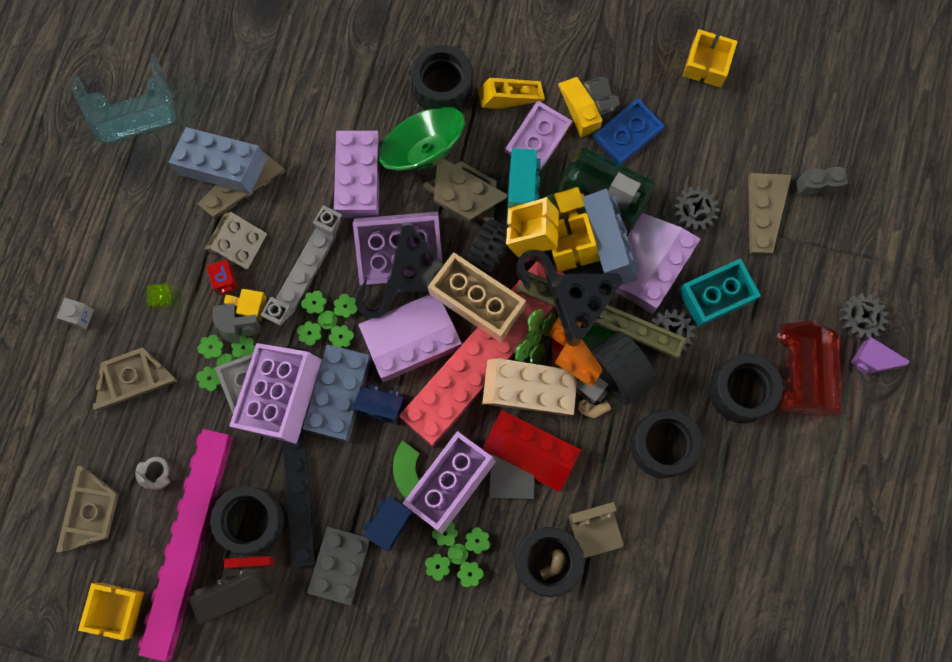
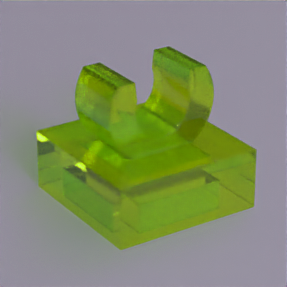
[147,283,171,308]

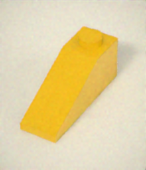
[558,77,602,137]
[478,78,545,109]

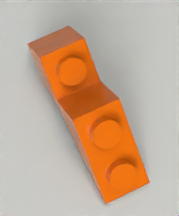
[548,318,602,387]

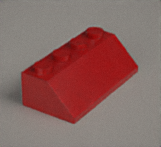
[482,410,581,492]

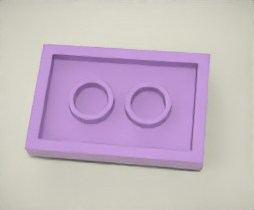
[505,101,572,173]

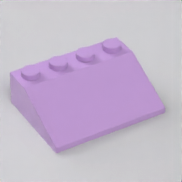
[353,212,442,285]
[603,213,700,314]
[358,294,462,383]
[229,343,322,444]

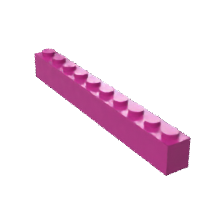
[138,429,233,662]

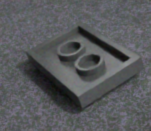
[307,527,370,606]

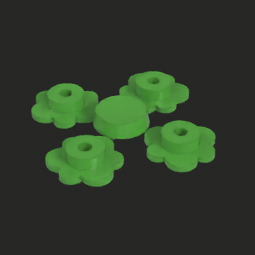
[297,291,358,348]
[515,309,557,364]
[196,335,255,391]
[425,522,490,587]

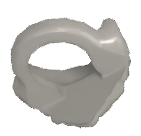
[135,457,170,490]

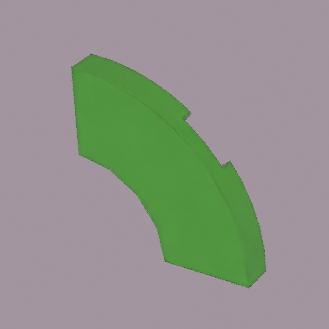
[393,440,420,499]

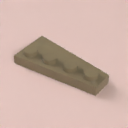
[198,151,286,219]
[748,173,792,255]

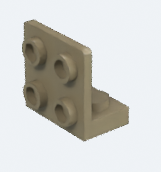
[205,212,267,269]
[568,502,624,558]

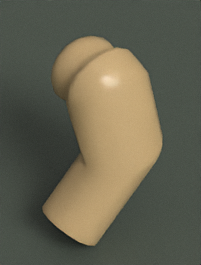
[578,399,611,418]
[539,549,566,581]

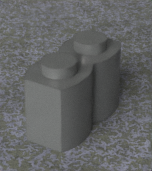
[796,167,848,197]

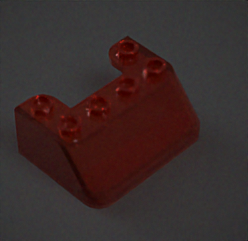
[778,320,841,416]

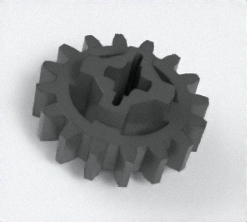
[673,186,720,232]
[839,293,889,340]
[650,309,695,356]

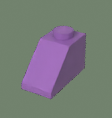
[851,337,909,374]

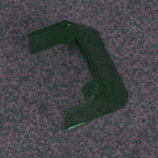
[557,148,656,229]

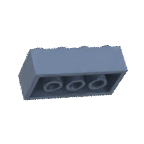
[168,127,267,194]
[582,189,639,285]
[303,345,372,443]

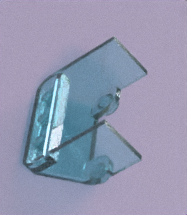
[72,54,175,143]

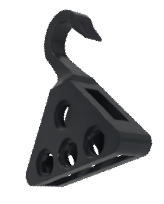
[356,222,444,318]
[516,250,622,347]

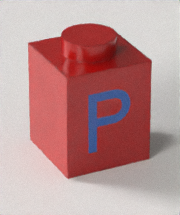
[206,259,238,295]

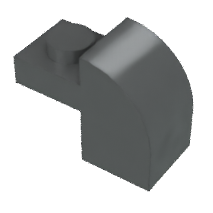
[583,76,620,115]
[213,303,261,344]

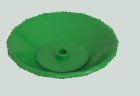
[379,107,465,171]

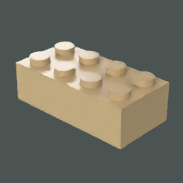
[428,252,526,342]
[482,358,577,415]

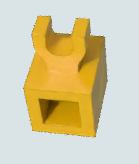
[552,187,585,220]
[224,289,267,322]

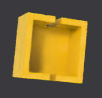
[682,29,737,88]
[506,197,559,257]
[552,213,600,272]
[78,583,145,640]

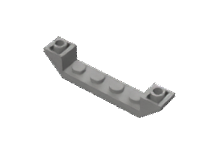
[261,205,342,326]

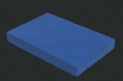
[592,98,665,166]

